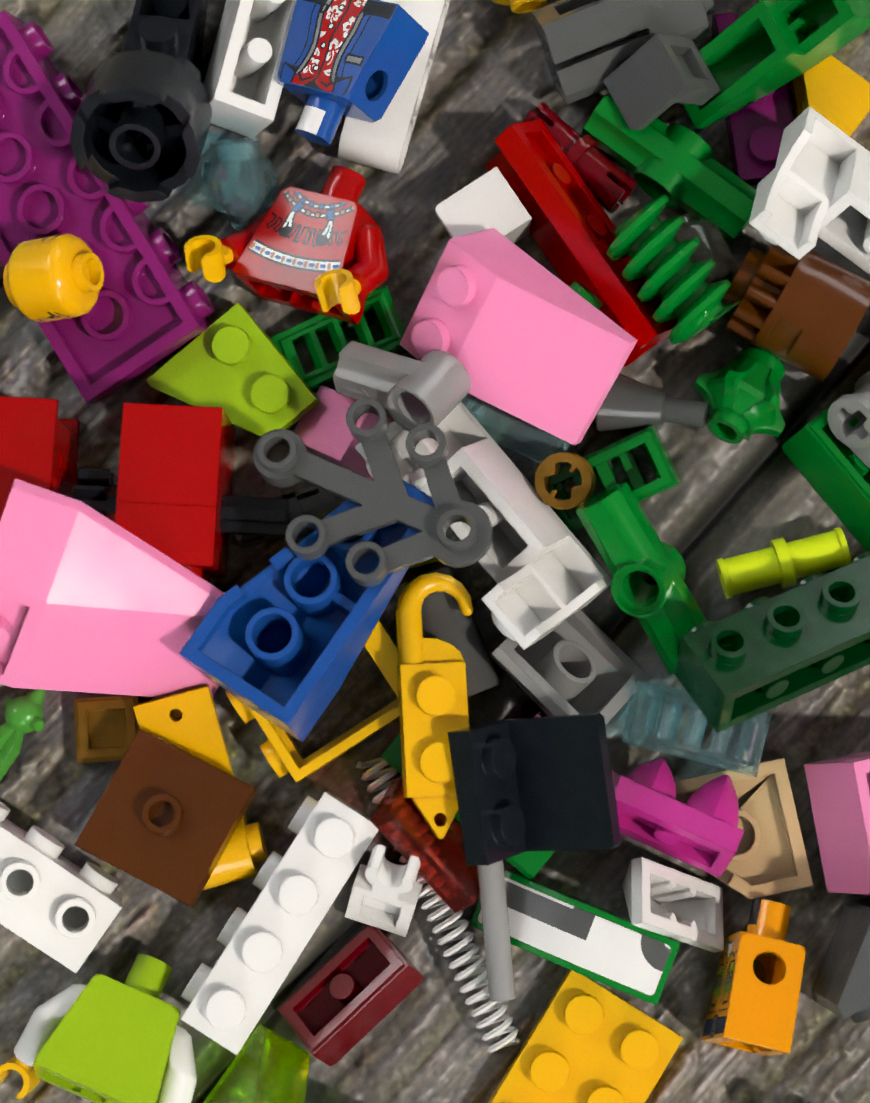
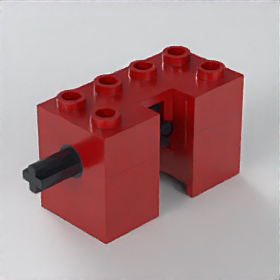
[0,396,290,583]

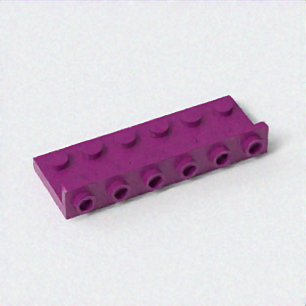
[0,10,214,404]

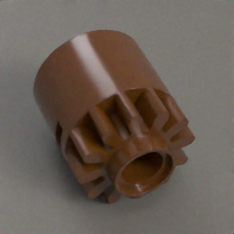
[723,244,870,382]

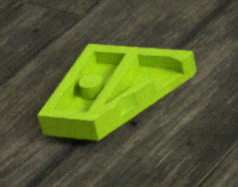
[146,302,321,437]

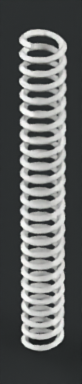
[356,757,520,1053]

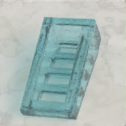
[622,680,772,777]

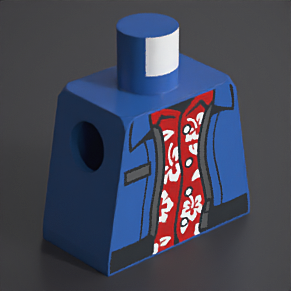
[278,0,429,146]

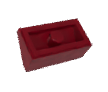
[277,925,424,1066]

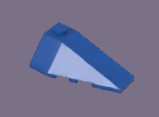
[179,480,435,743]

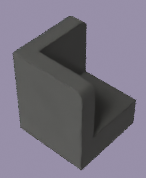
[603,33,720,131]

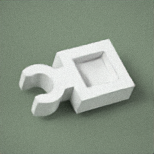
[345,844,423,937]

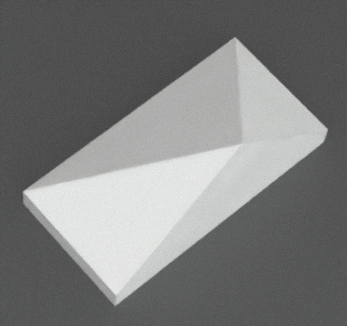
[622,857,724,953]

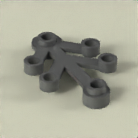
[253,398,493,587]

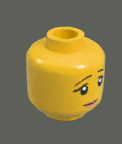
[3,233,104,323]

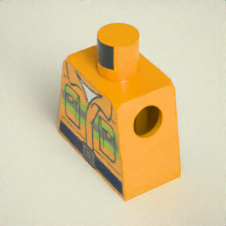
[701,898,806,1056]

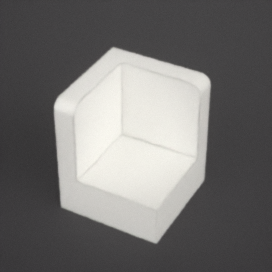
[435,166,532,244]

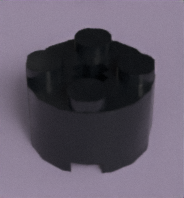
[70,49,212,203]

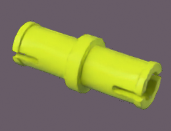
[716,527,851,599]

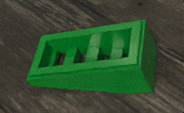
[271,285,408,390]
[549,426,682,533]

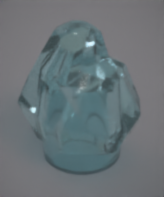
[201,138,277,231]

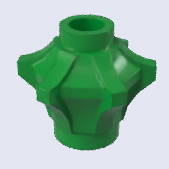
[692,347,786,444]

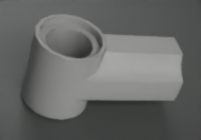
[332,341,471,432]

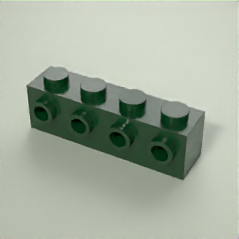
[675,550,870,733]

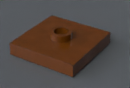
[75,729,256,908]

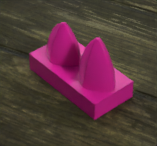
[614,758,744,878]

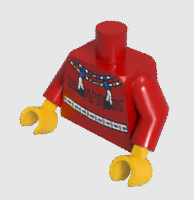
[184,165,389,325]

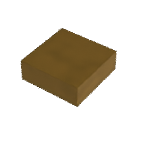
[74,695,141,763]

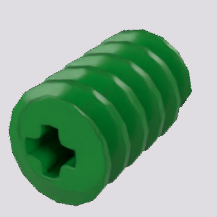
[606,195,740,345]

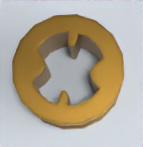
[535,452,596,510]

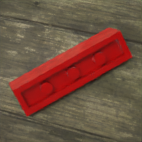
[486,119,678,366]

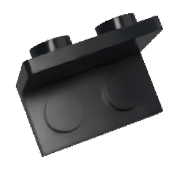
[448,713,621,866]

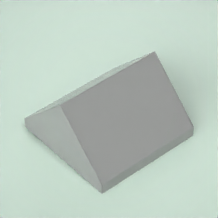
[490,610,649,726]

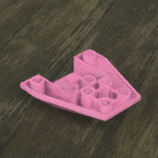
[0,478,225,697]

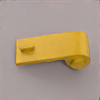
[133,685,268,890]

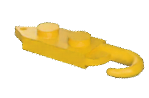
[396,572,473,839]

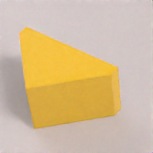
[790,55,870,137]

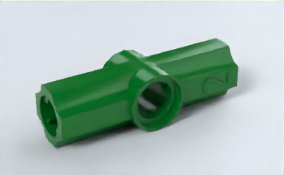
[581,92,756,244]
[575,482,707,675]

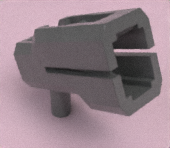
[532,0,715,104]

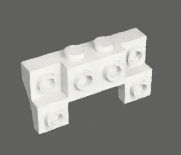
[749,106,870,275]
[355,402,612,650]

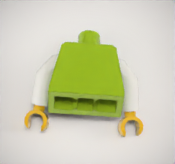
[0,954,197,1103]

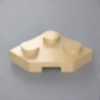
[675,758,814,899]

